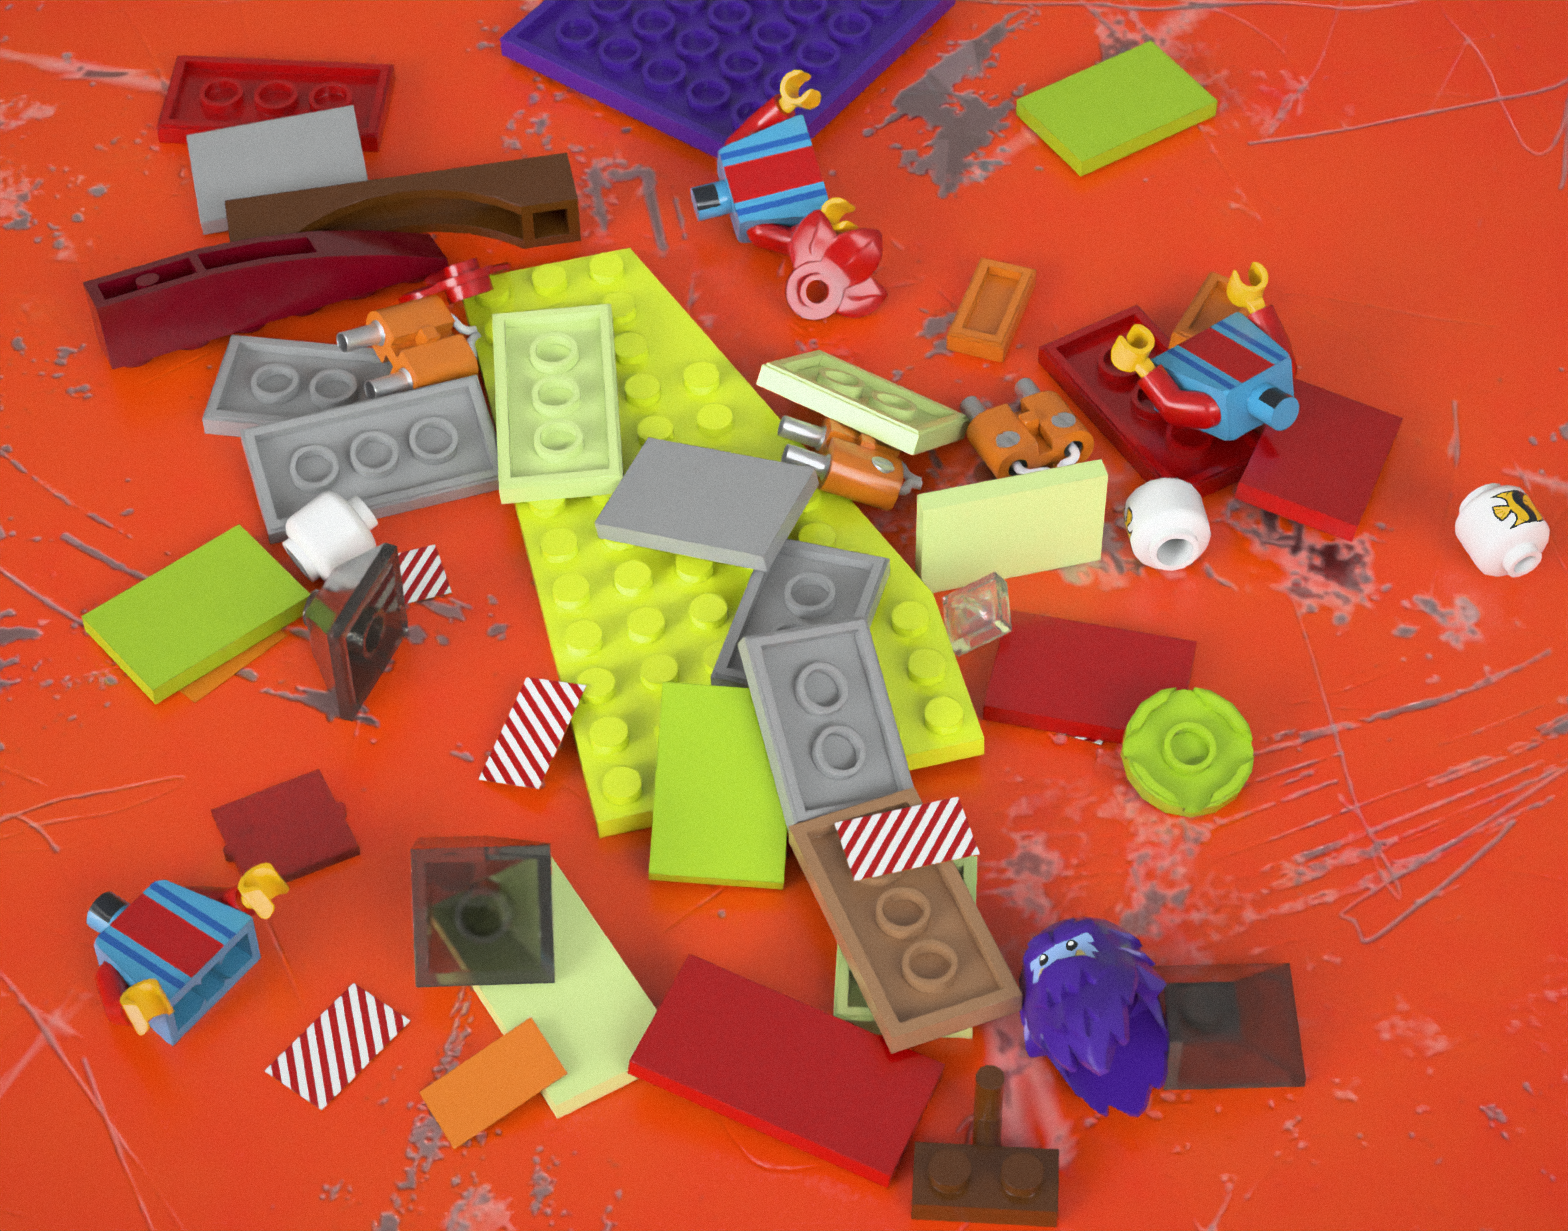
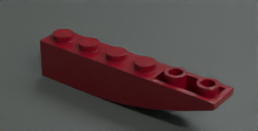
[83,230,448,370]

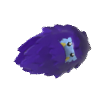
[1019,917,1168,1117]

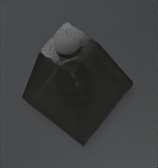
[303,542,409,722]
[410,835,556,987]
[1152,963,1306,1090]

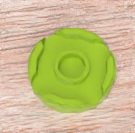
[1121,687,1254,817]

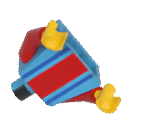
[690,70,858,257]
[1111,262,1299,441]
[87,863,290,1046]

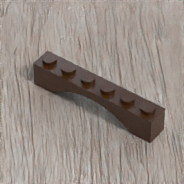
[224,153,581,249]

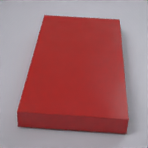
[156,55,396,152]
[1038,305,1261,498]
[628,953,945,1188]

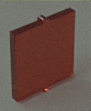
[211,769,360,883]

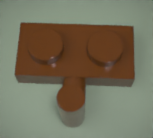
[911,1065,1059,1227]

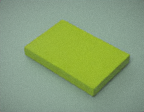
[1016,40,1217,177]
[82,524,314,705]
[648,682,787,890]

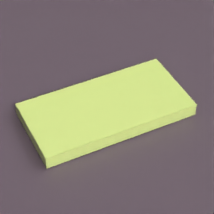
[492,304,624,504]
[427,851,657,1119]

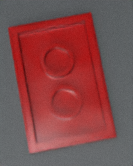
[1234,378,1403,542]
[983,609,1197,744]

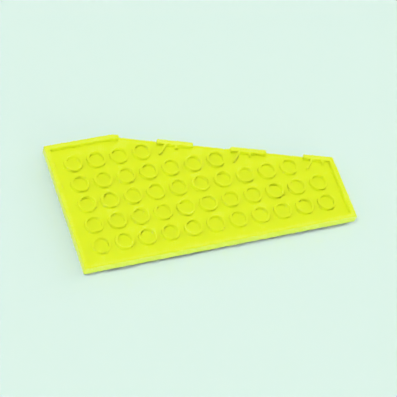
[462,248,984,838]

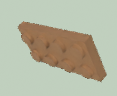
[789,787,1023,1054]

